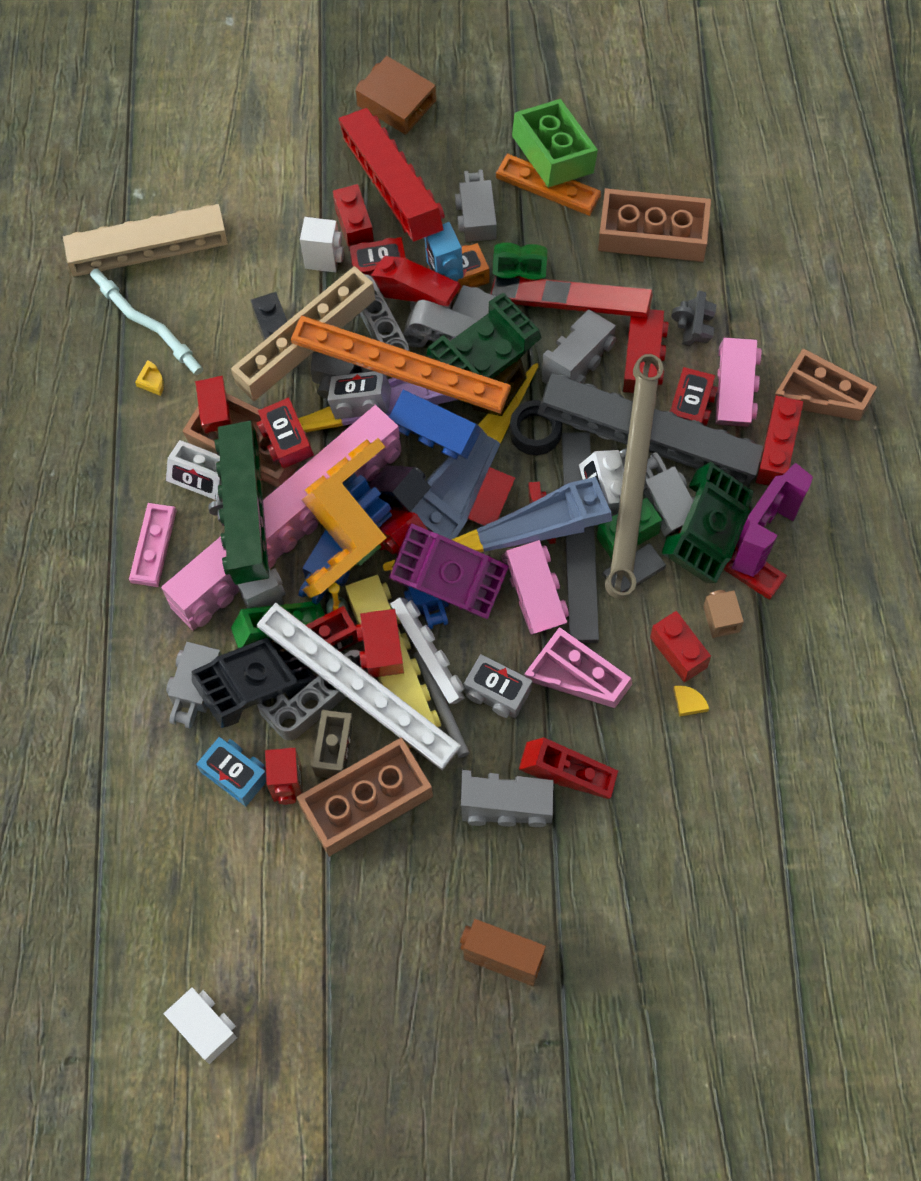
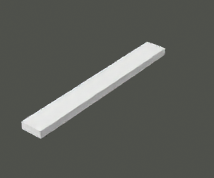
[257,602,461,770]

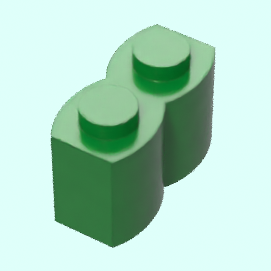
[492,242,548,280]

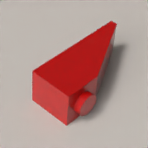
[371,256,461,306]
[519,737,618,799]

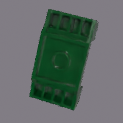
[426,292,542,379]
[662,462,754,583]

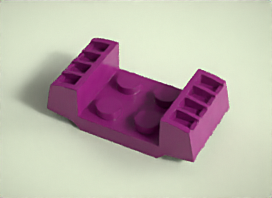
[732,463,813,577]
[388,523,509,619]

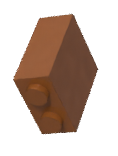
[355,56,436,135]
[460,919,546,986]

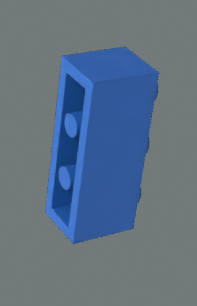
[389,389,482,460]

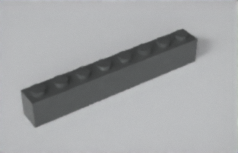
[537,373,764,486]

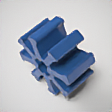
[342,473,392,528]

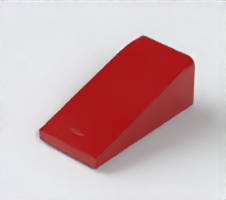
[195,376,232,433]

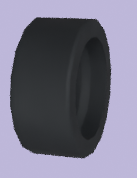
[510,400,562,456]

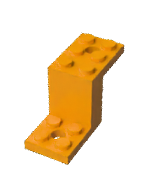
[302,438,386,598]

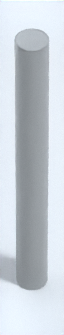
[413,652,469,758]

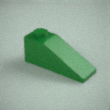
[231,601,325,648]

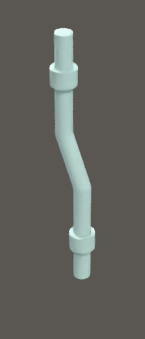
[90,268,203,375]

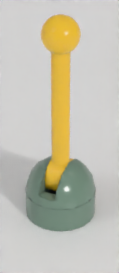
[326,582,349,614]

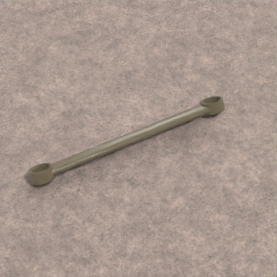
[605,354,664,599]

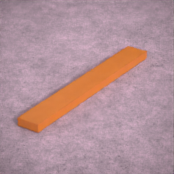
[291,315,511,414]

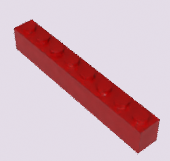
[338,108,445,242]

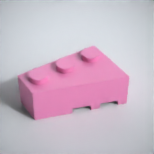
[715,338,761,427]
[501,540,569,635]
[525,627,632,708]

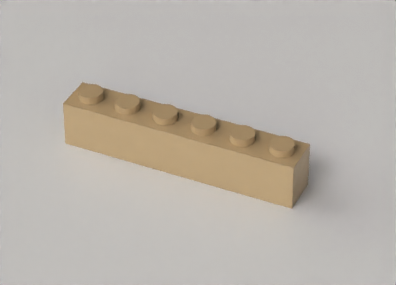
[63,204,228,277]
[231,266,375,402]

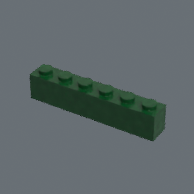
[215,420,269,585]

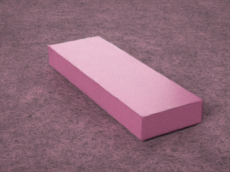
[129,503,177,587]

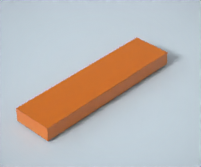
[496,153,601,216]

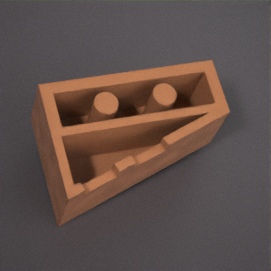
[773,348,877,421]

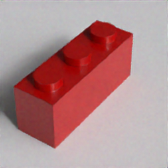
[623,309,668,393]
[756,395,804,486]

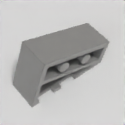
[542,309,617,384]
[461,770,553,827]

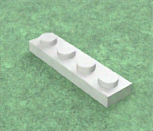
[390,598,465,704]

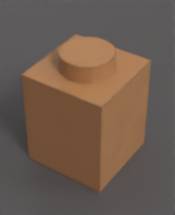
[703,590,744,638]

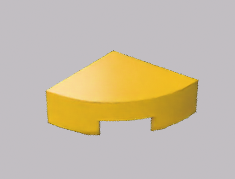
[135,360,164,396]
[673,686,709,717]

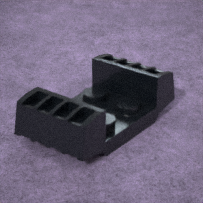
[192,638,317,728]

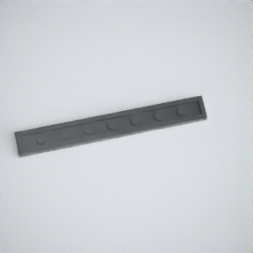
[562,432,599,643]

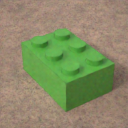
[512,99,598,188]

